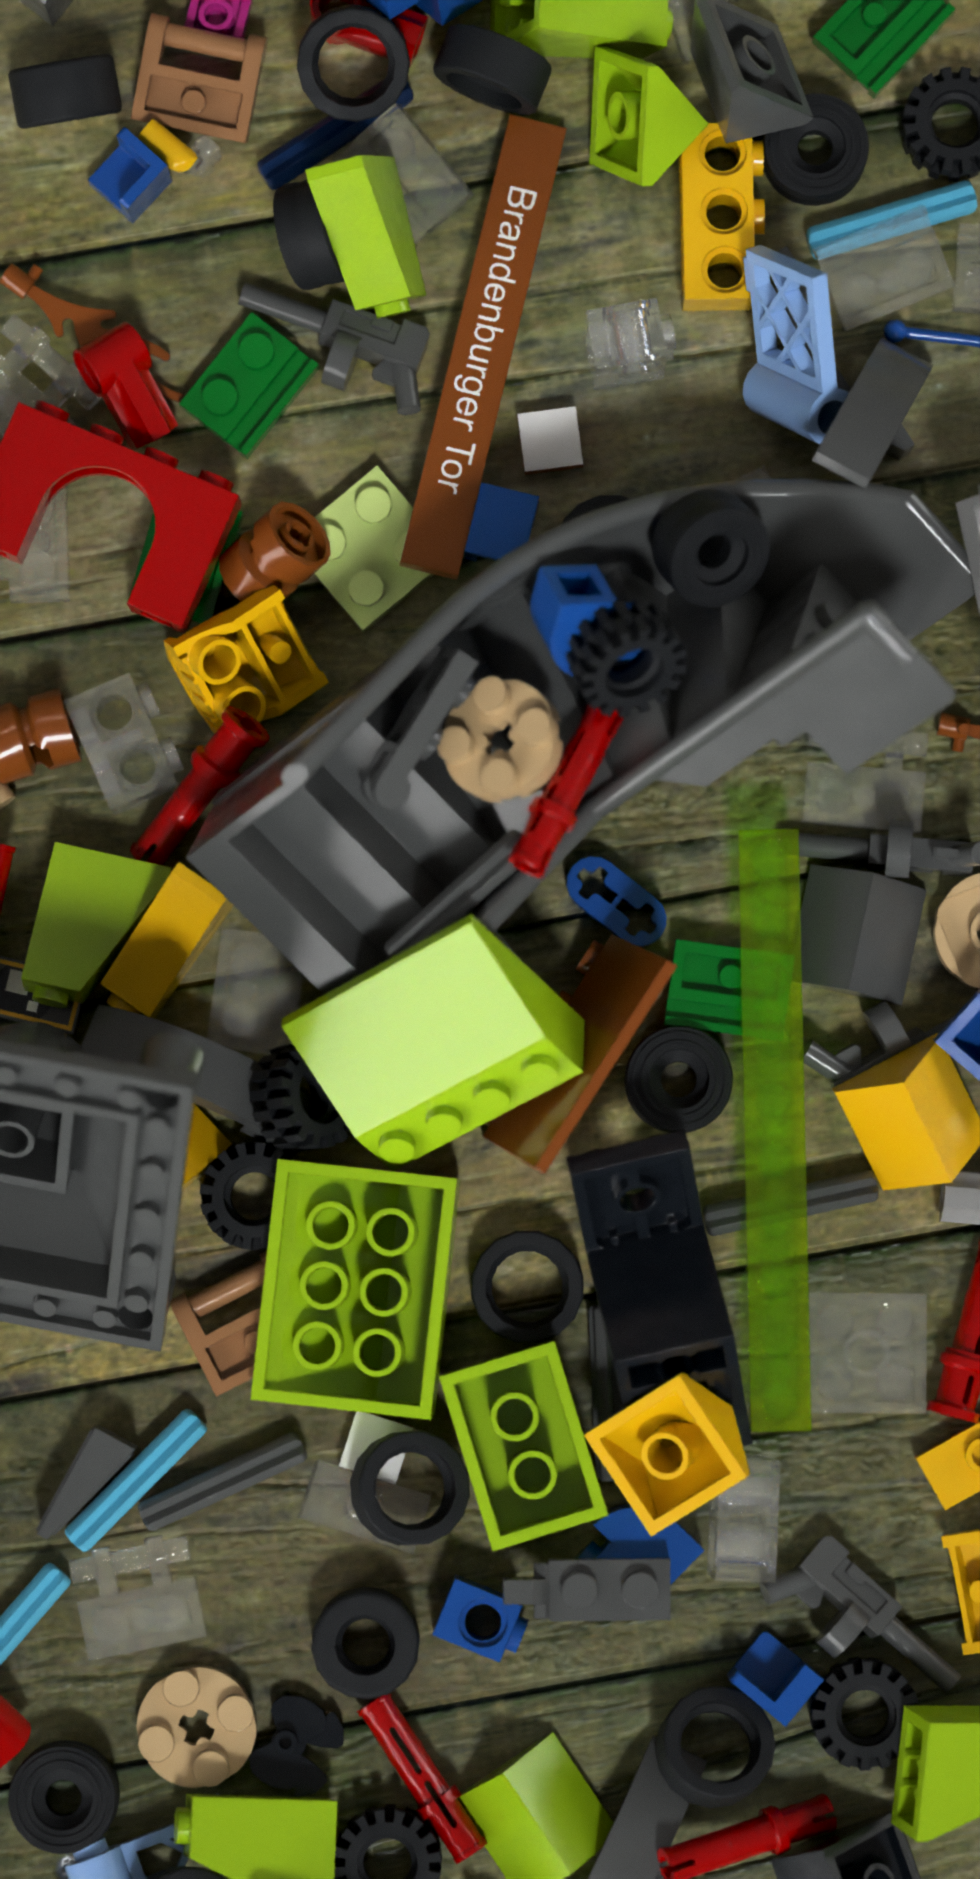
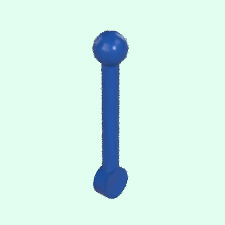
[883,320,980,347]

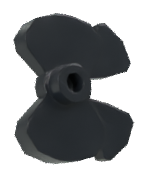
[249,1694,344,1797]

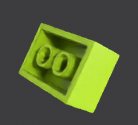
[439,1339,609,1551]

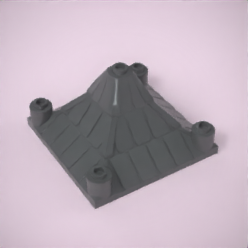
[0,1021,204,1352]

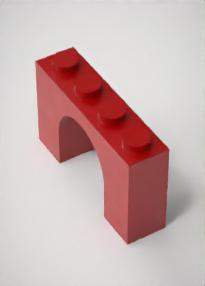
[0,400,242,634]

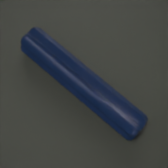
[257,78,414,190]

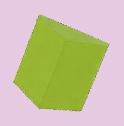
[589,46,708,186]
[458,1731,614,1879]

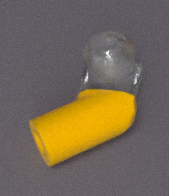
[137,118,223,178]

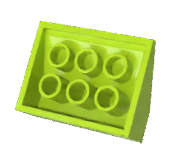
[281,914,585,1171]
[250,1159,461,1420]

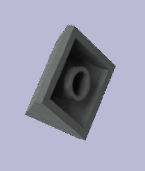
[690,0,814,143]
[791,864,927,1006]

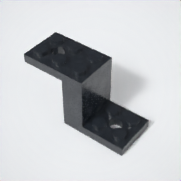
[566,1130,753,1446]

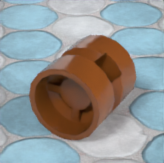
[219,502,331,602]
[0,687,82,785]

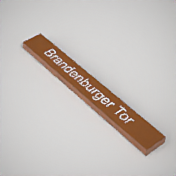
[399,114,567,580]

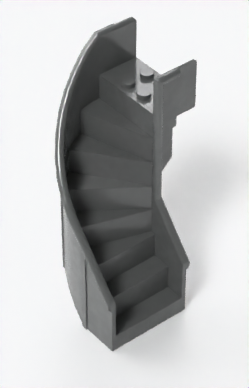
[186,478,975,995]

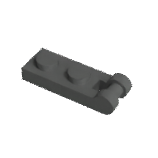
[360,646,479,809]

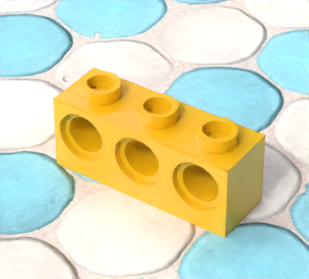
[679,123,765,311]

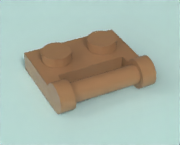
[130,13,268,143]
[170,1250,267,1397]

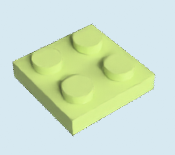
[313,465,434,633]

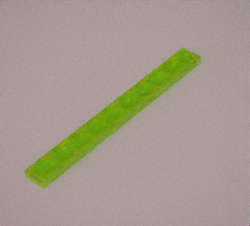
[737,829,812,1432]

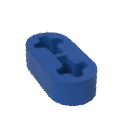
[566,856,667,948]

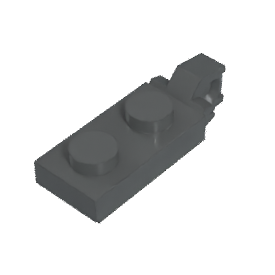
[502,1557,671,1621]

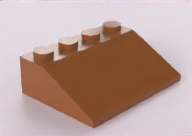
[483,934,677,1176]

